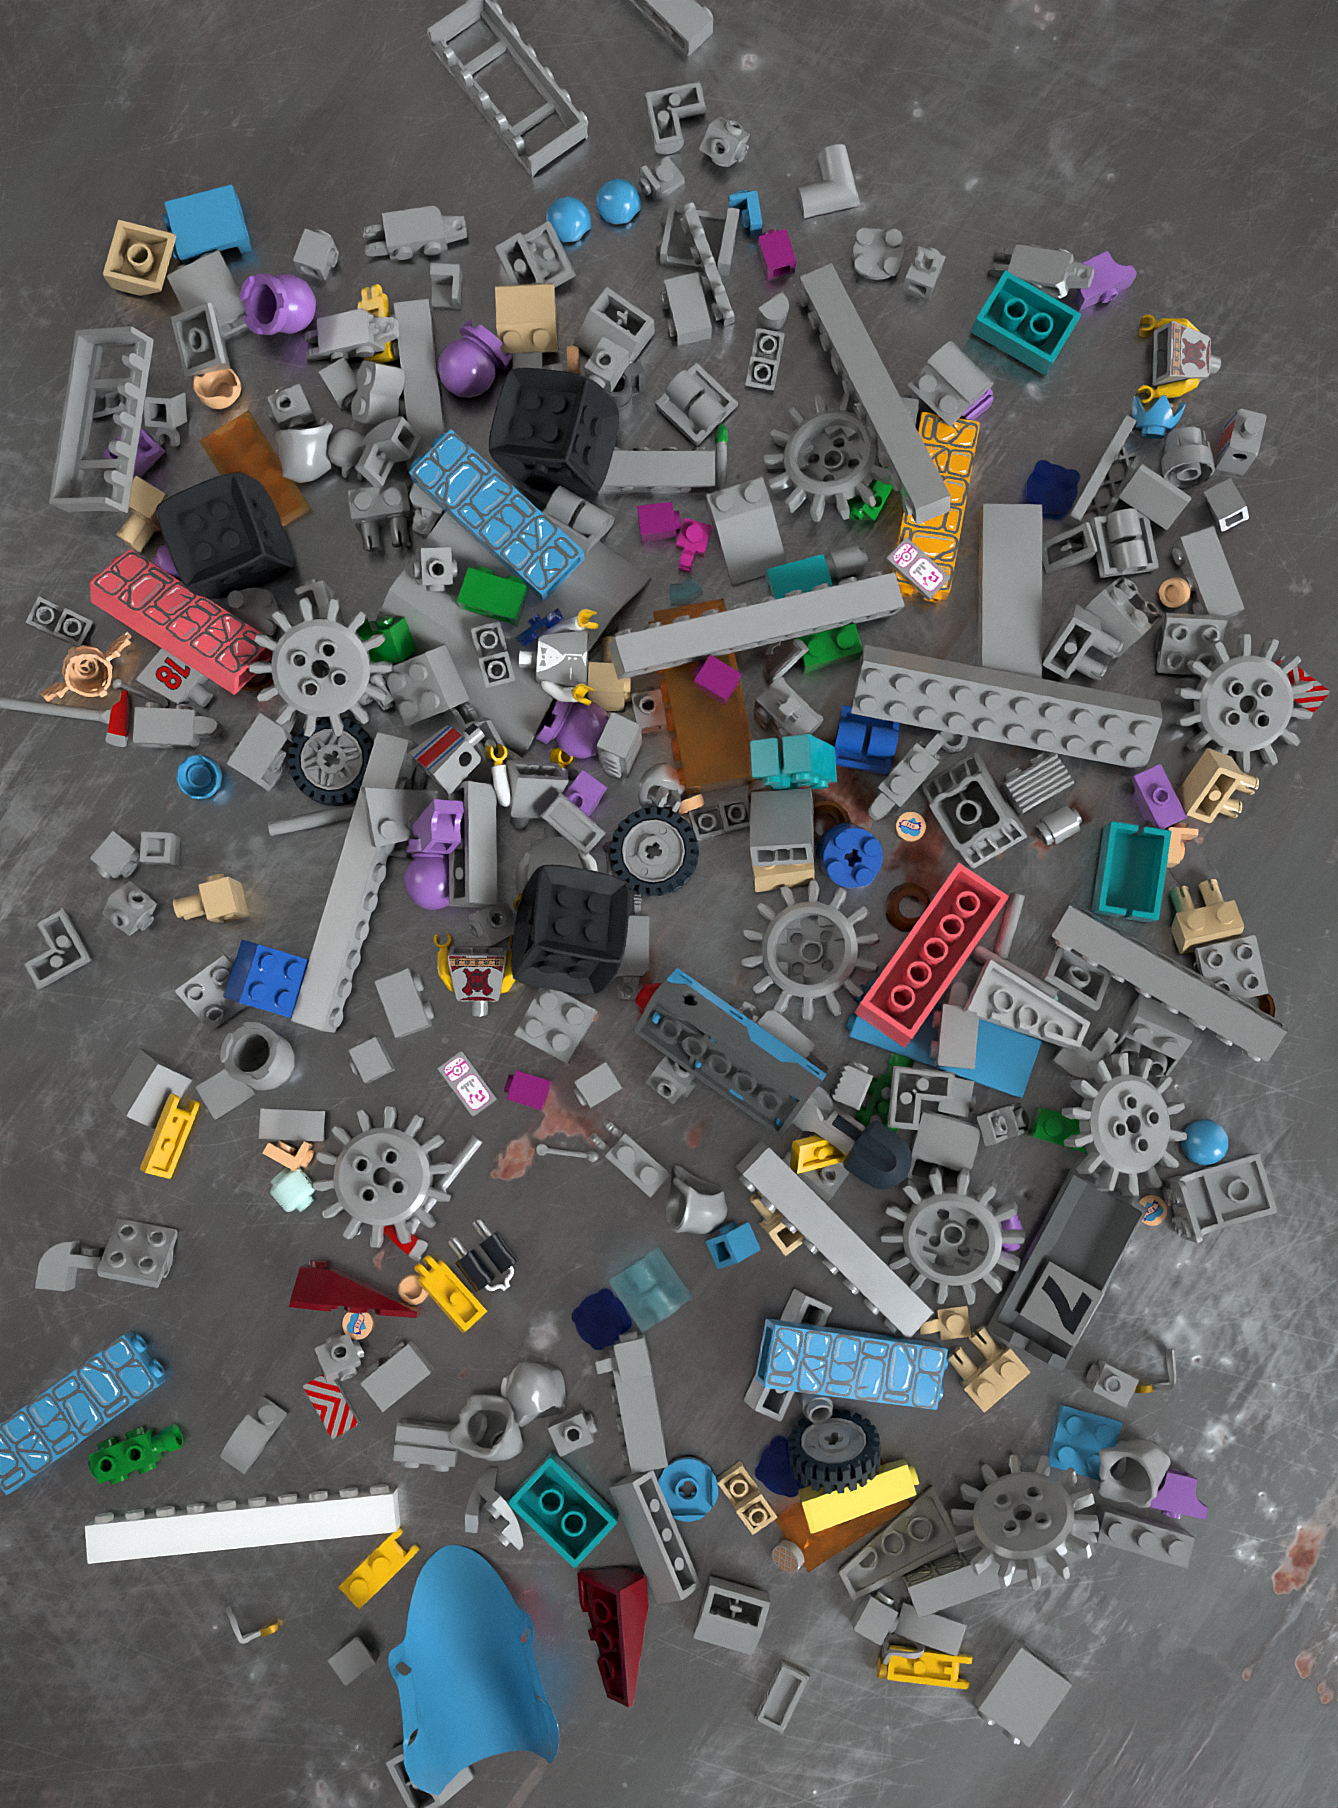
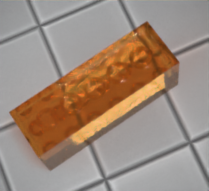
[648,598,757,796]

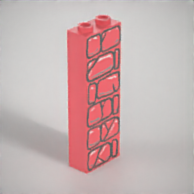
[90,549,272,695]

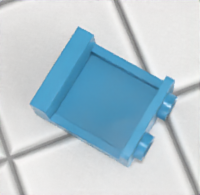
[163,184,252,265]

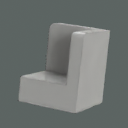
[430,263,463,310]
[140,832,181,867]
[327,1637,379,1686]

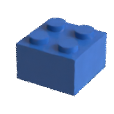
[223,939,309,1018]

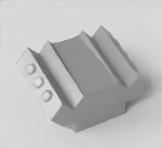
[921,752,1028,869]

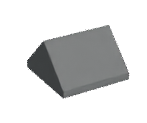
[171,302,230,377]
[1119,464,1192,530]
[1039,946,1111,1013]
[109,1049,192,1129]

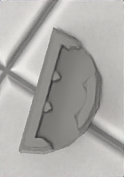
[764,638,809,684]

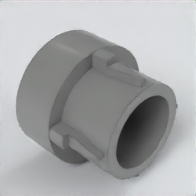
[1161,427,1215,488]

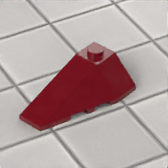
[577,1568,649,1708]

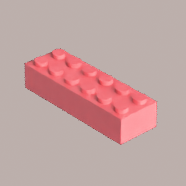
[855,863,1009,1048]

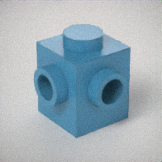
[706,1221,761,1269]

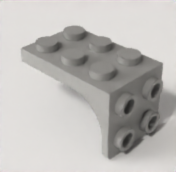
[1163,1153,1278,1243]

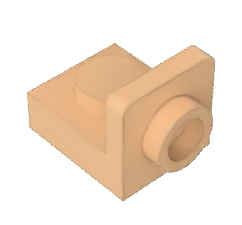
[1165,823,1198,868]
[263,1140,314,1171]

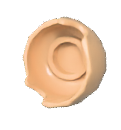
[193,369,241,409]

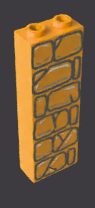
[891,412,980,602]

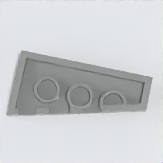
[361,787,448,847]
[962,959,1090,1051]
[838,1485,958,1601]

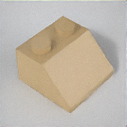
[103,220,177,296]
[495,283,558,354]

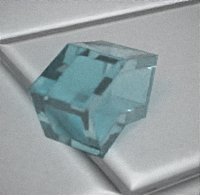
[669,576,703,606]

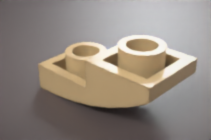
[716,1461,778,1535]

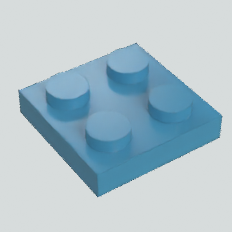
[1047,1404,1122,1481]

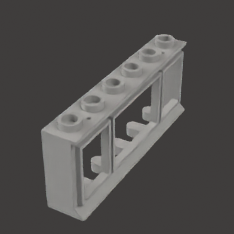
[427,0,588,178]
[49,326,154,513]

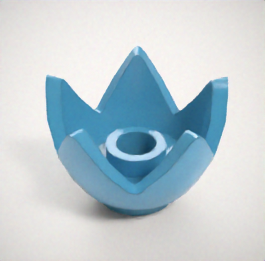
[1131,395,1186,439]

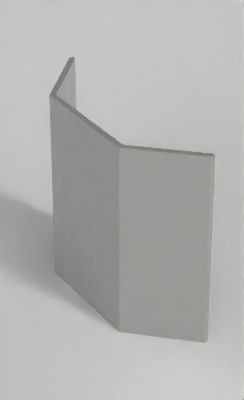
[377,470,652,758]

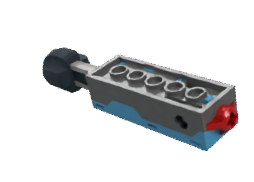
[633,968,912,1189]

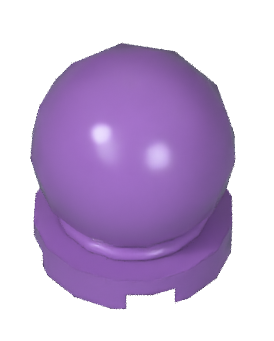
[240,273,316,335]
[437,319,512,398]
[536,699,609,759]
[404,839,449,910]

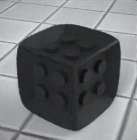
[489,368,619,494]
[157,472,294,599]
[511,864,630,995]

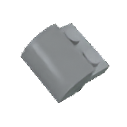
[495,221,576,288]
[908,341,994,427]

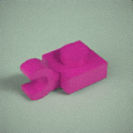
[676,518,713,573]

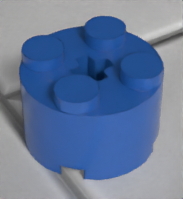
[816,823,883,888]

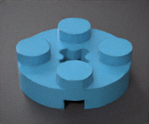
[658,1457,718,1522]

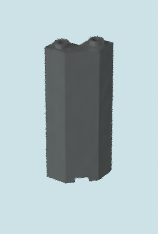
[986,1167,1148,1371]

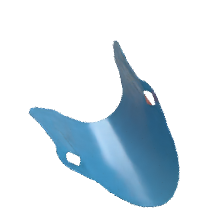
[388,1545,559,1795]

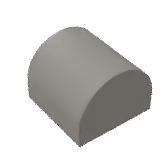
[757,292,789,331]

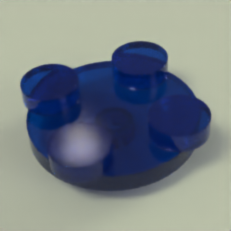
[1026,460,1080,514]
[515,608,564,646]
[571,1288,632,1350]
[755,1435,805,1498]

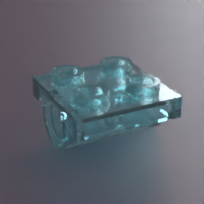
[608,1246,693,1333]

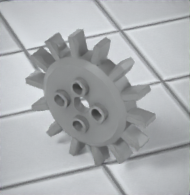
[764,393,891,522]
[249,597,392,737]
[1174,633,1313,773]
[741,881,880,1021]
[1062,1053,1187,1196]
[313,1106,454,1248]
[881,1167,1025,1305]
[951,1454,1099,1590]

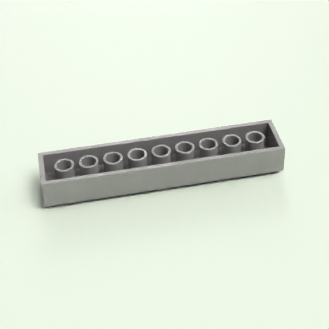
[851,645,1163,770]

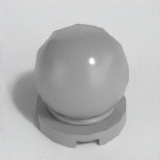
[220,1022,295,1090]

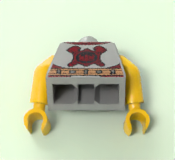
[1136,314,1221,407]
[433,933,515,1016]

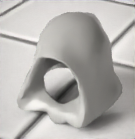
[273,417,333,483]
[665,1166,727,1234]
[501,1362,566,1427]
[448,1394,523,1461]
[1098,1438,1170,1508]

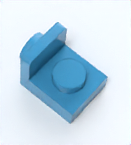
[728,190,763,238]

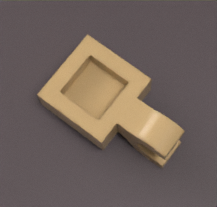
[917,1305,971,1340]

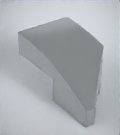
[465,1467,498,1533]

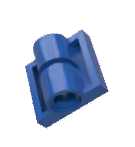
[834,705,900,776]

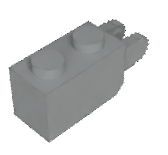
[444,702,513,784]
[133,703,223,750]
[930,981,979,1069]
[589,1118,671,1197]

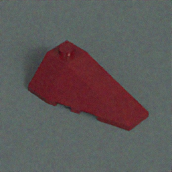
[289,1260,421,1318]

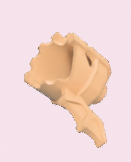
[40,631,132,702]

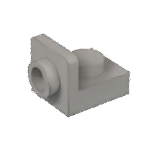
[638,156,685,202]

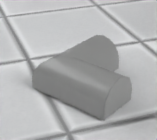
[644,81,706,155]
[796,144,860,219]
[23,908,92,990]
[887,1066,955,1130]

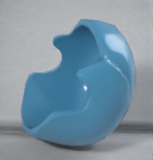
[596,178,641,224]
[546,196,591,242]
[176,754,222,799]
[1181,1119,1228,1165]

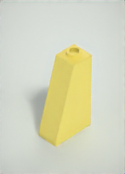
[798,1458,919,1534]

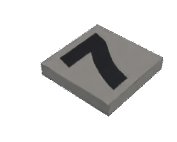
[1020,1261,1105,1347]

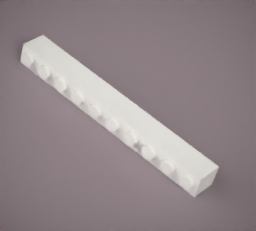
[85,1484,400,1564]

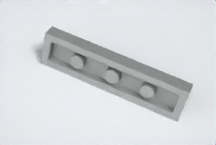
[1064,415,1152,528]

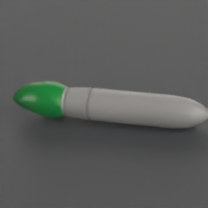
[715,423,728,491]

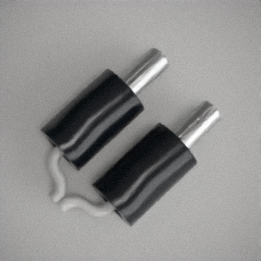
[448,1218,519,1292]

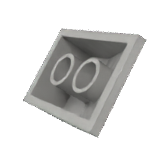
[706,477,787,587]

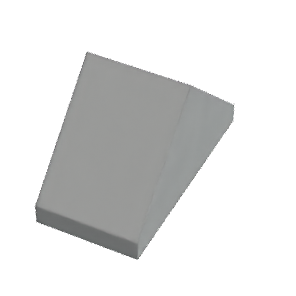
[1042,522,1098,573]

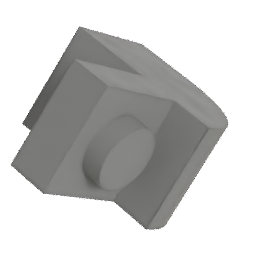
[356,417,421,487]
[1048,1028,1119,1078]
[35,1240,103,1291]
[220,1396,287,1475]

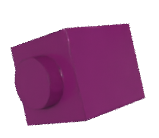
[757,229,796,281]
[637,502,681,543]
[692,655,741,705]
[504,1070,552,1110]

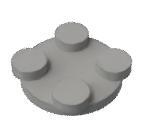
[852,227,903,280]
[227,588,279,637]

